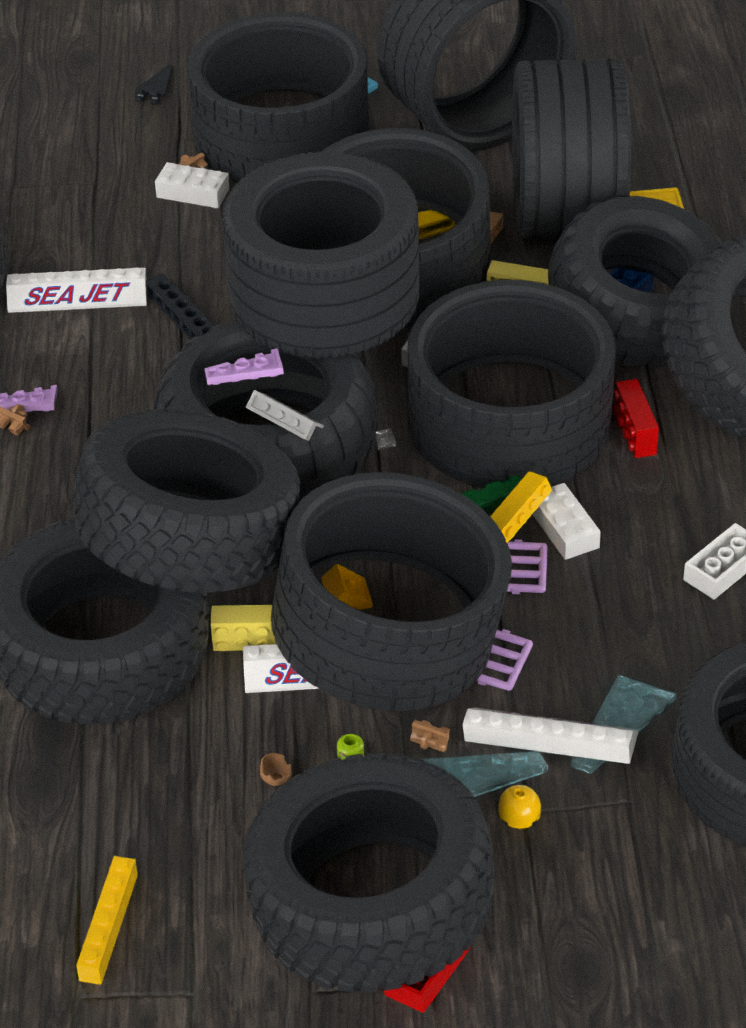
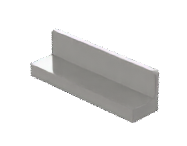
[246,390,324,441]

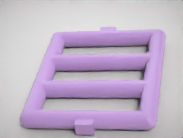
[507,539,547,594]
[477,629,533,691]

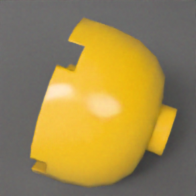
[498,785,541,829]

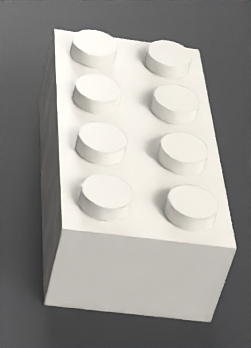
[155,163,229,208]
[532,483,601,560]
[683,523,746,600]

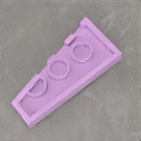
[204,348,284,385]
[0,385,58,412]

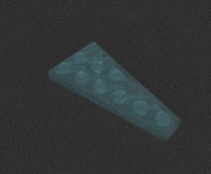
[571,675,677,774]
[421,751,548,797]

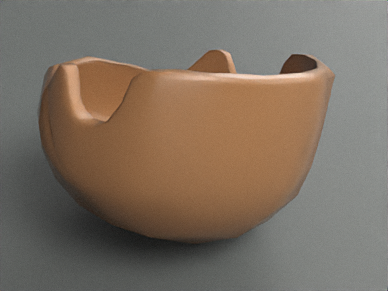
[259,753,292,786]

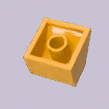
[321,564,373,610]

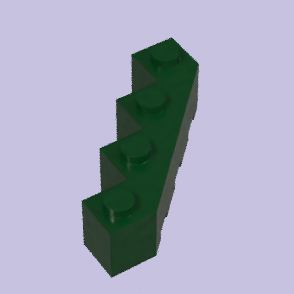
[460,475,523,514]

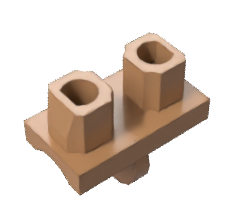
[179,152,208,170]
[0,404,31,436]
[410,720,450,752]

